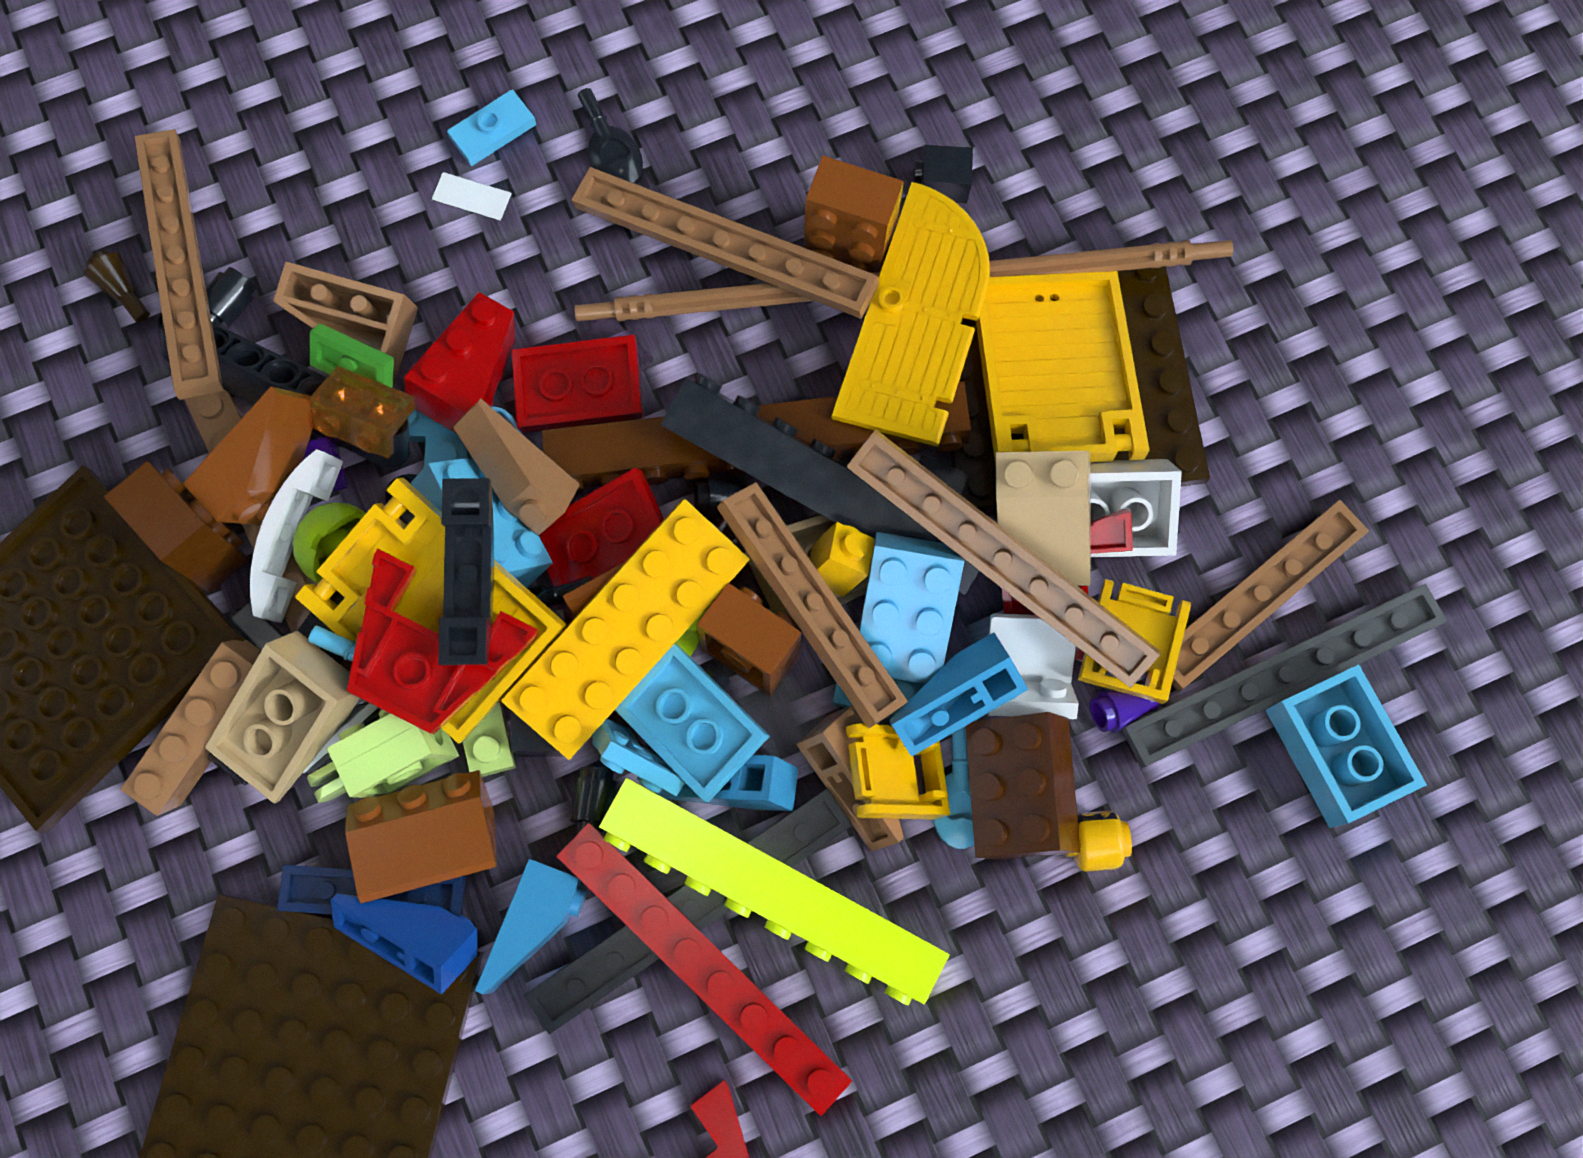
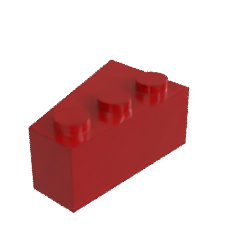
[404,292,515,434]

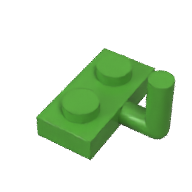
[310,323,394,399]

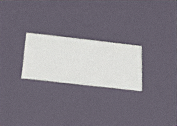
[432,172,512,221]

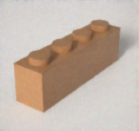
[120,640,261,816]

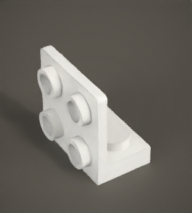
[988,613,1079,719]

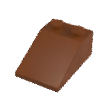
[183,386,320,525]

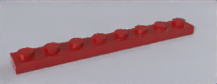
[556,823,852,1116]

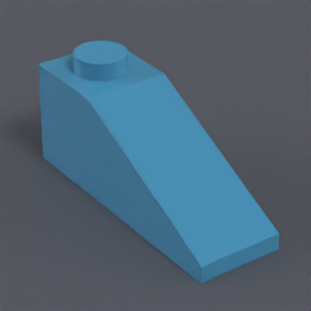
[889,632,1028,757]
[654,755,798,811]
[475,859,587,994]

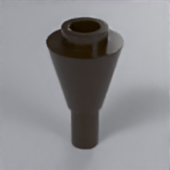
[84,251,150,323]

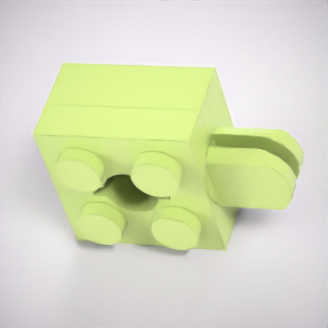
[307,710,459,803]

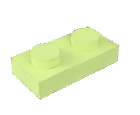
[463,700,516,777]

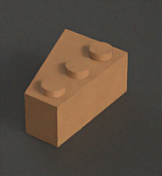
[273,262,418,385]

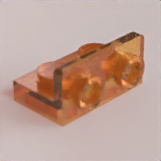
[309,366,415,458]

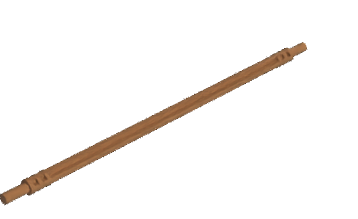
[575,240,1233,322]

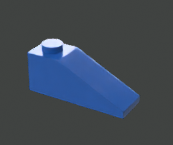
[331,893,477,994]

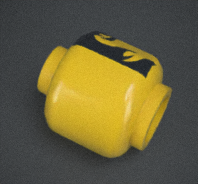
[1065,811,1132,872]

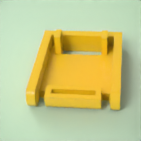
[1078,579,1191,704]
[846,723,951,820]

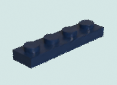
[277,865,466,915]

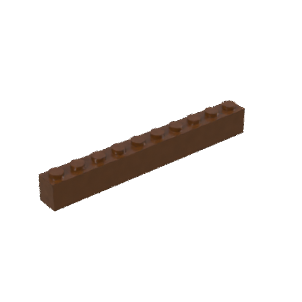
[542,382,971,494]

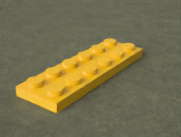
[501,499,750,760]

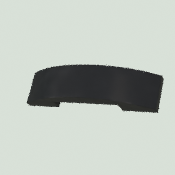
[438,478,494,666]

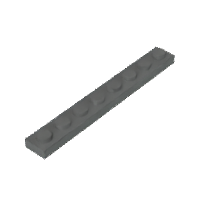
[1121,584,1447,768]

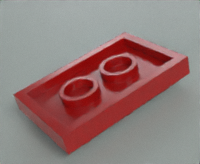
[512,335,644,433]
[539,467,664,605]

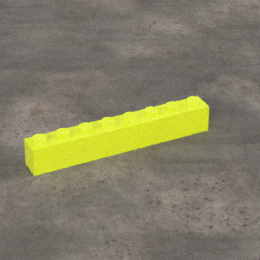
[599,778,950,1006]

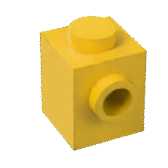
[810,522,875,597]

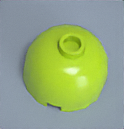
[292,502,366,584]

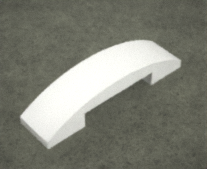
[250,449,343,623]

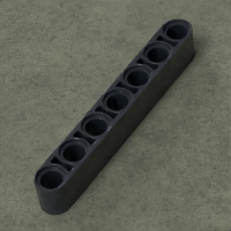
[156,314,410,467]

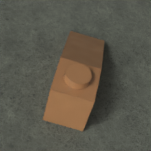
[453,398,580,536]
[796,705,904,852]

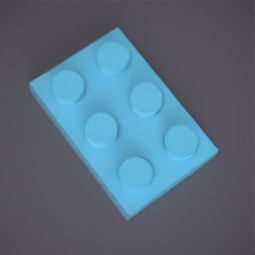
[615,644,770,802]

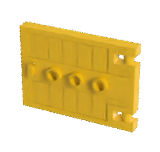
[976,271,1149,465]
[295,478,567,744]

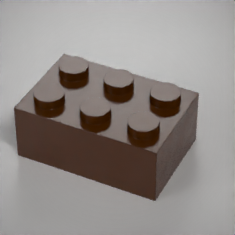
[104,461,249,593]
[965,712,1080,859]

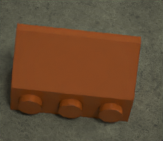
[345,770,497,904]

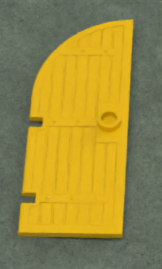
[832,182,990,446]

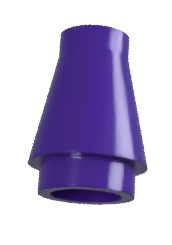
[1090,685,1159,733]

